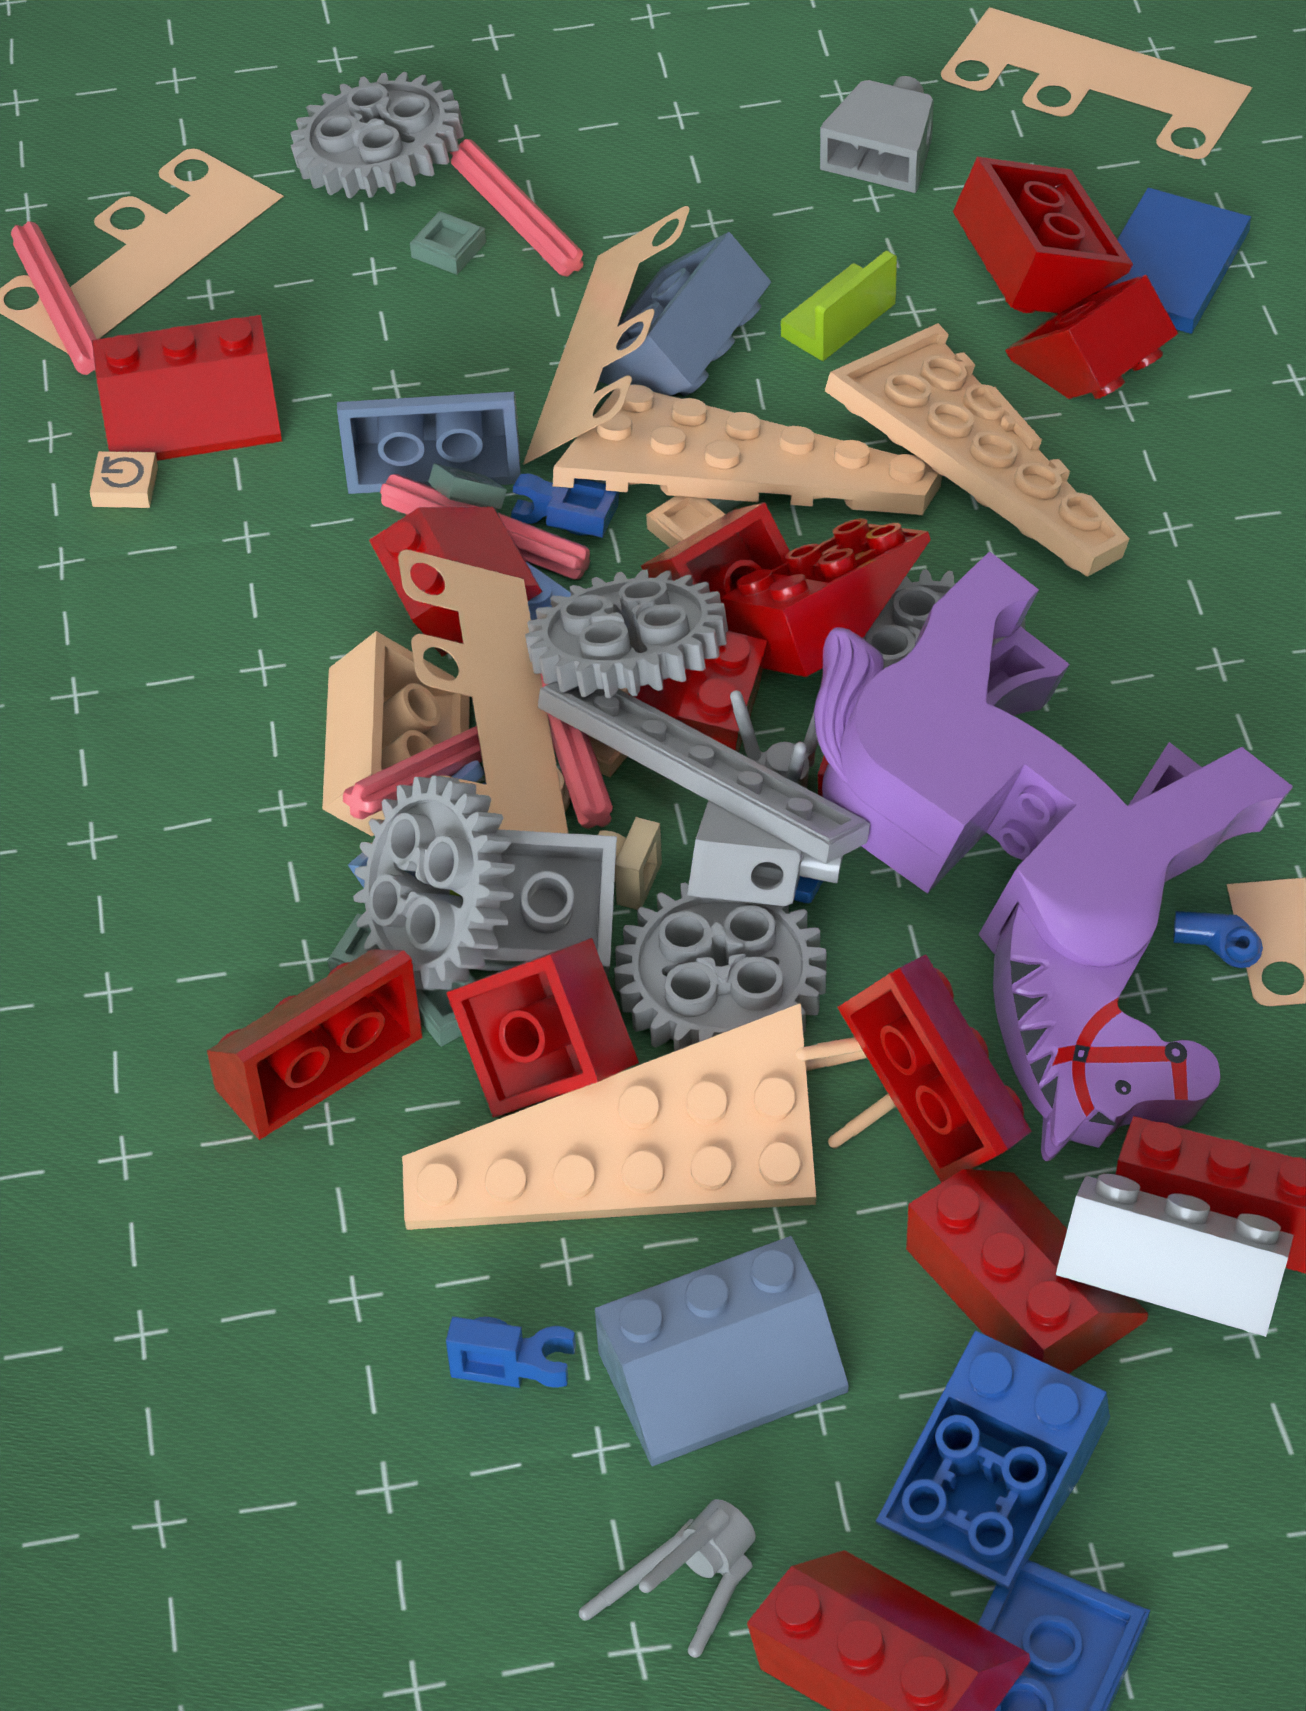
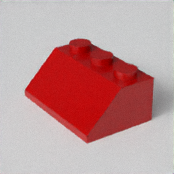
[953,156,1133,313]
[91,315,282,461]
[207,949,423,1140]
[837,954,1032,1183]
[1115,1116,1306,1273]
[906,1169,1148,1374]
[747,1550,1031,1711]

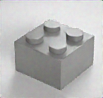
[478,829,617,977]

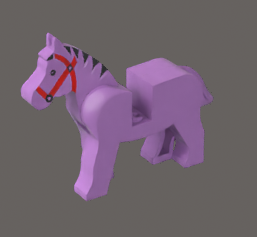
[814,551,1293,1161]

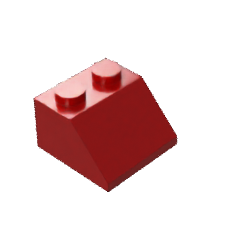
[1005,274,1179,399]
[641,502,790,631]
[369,507,543,657]
[628,631,767,753]
[446,938,639,1118]

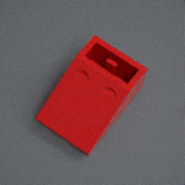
[720,519,931,677]

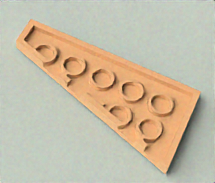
[825,323,1130,577]
[553,384,942,515]
[402,1003,816,1230]

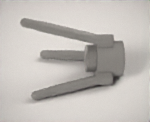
[730,690,818,789]
[579,1499,756,1658]

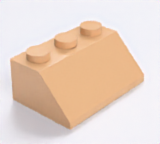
[322,631,470,836]

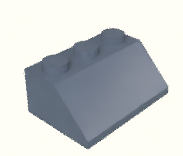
[599,232,771,397]
[337,392,521,494]
[595,1236,849,1467]

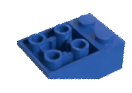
[876,1330,1110,1589]

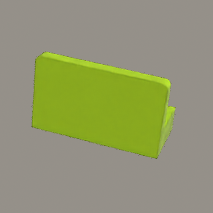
[781,250,897,361]

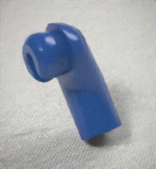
[1173,911,1263,968]

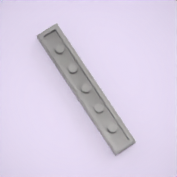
[538,682,870,864]

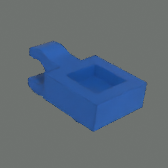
[511,474,619,538]
[446,1316,576,1388]

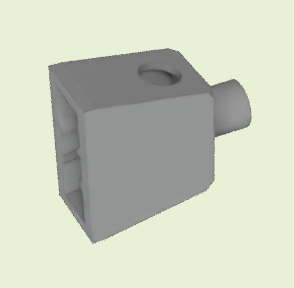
[820,76,934,193]
[687,800,843,906]

